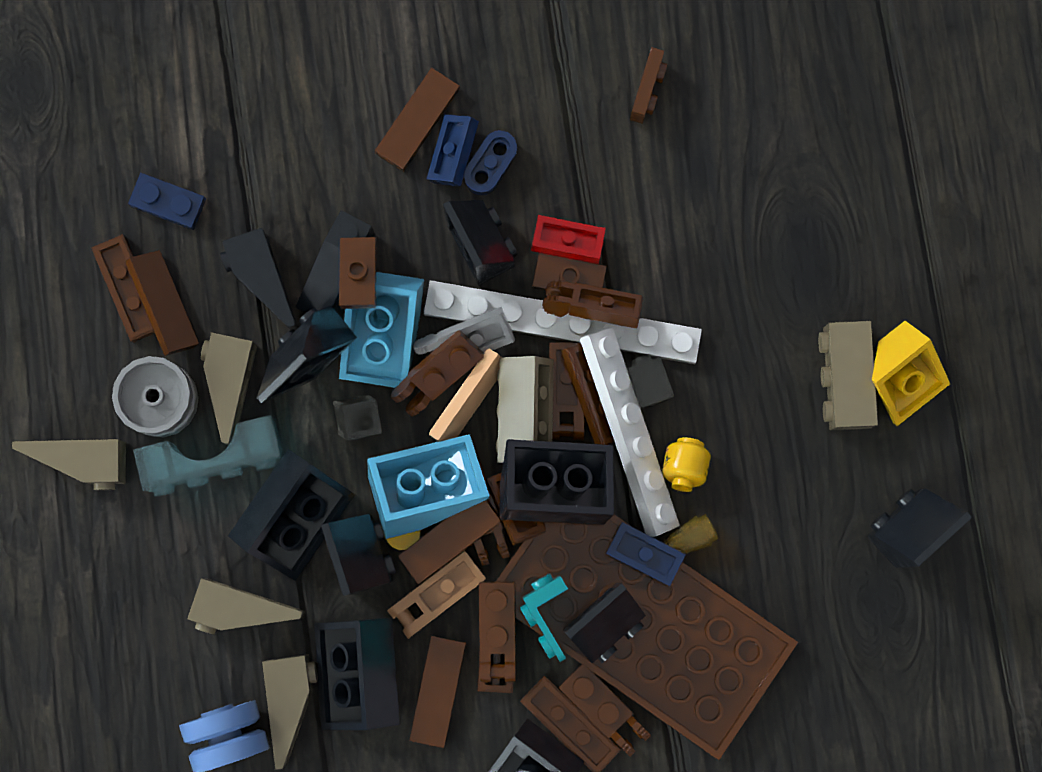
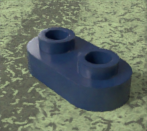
[464,130,517,195]

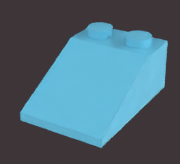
[339,272,424,388]
[367,434,489,539]

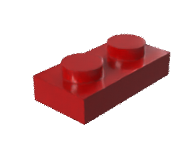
[531,215,606,264]

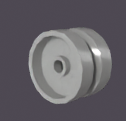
[112,356,199,438]

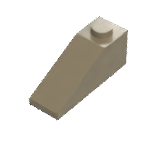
[201,332,257,446]
[12,439,126,490]
[187,578,306,634]
[262,654,318,770]

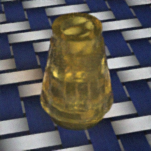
[664,514,719,554]

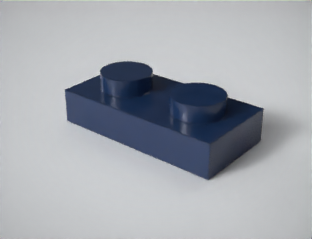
[427,115,479,187]
[128,172,206,230]
[606,522,686,586]

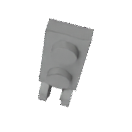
[413,307,515,355]

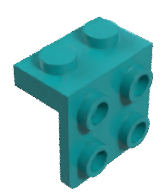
[520,573,568,662]

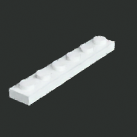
[580,327,680,537]

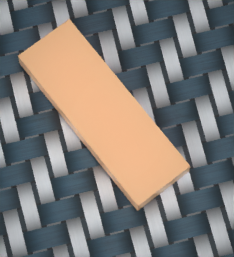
[429,348,502,442]

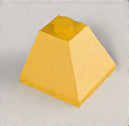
[872,321,950,426]

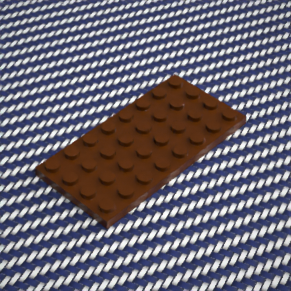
[496,515,798,760]

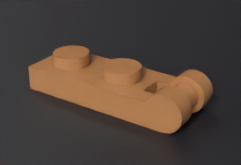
[387,551,486,639]

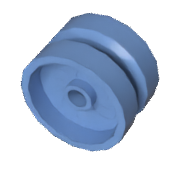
[179,700,270,772]

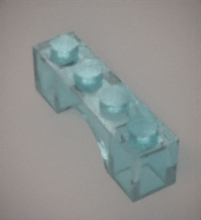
[133,415,284,497]

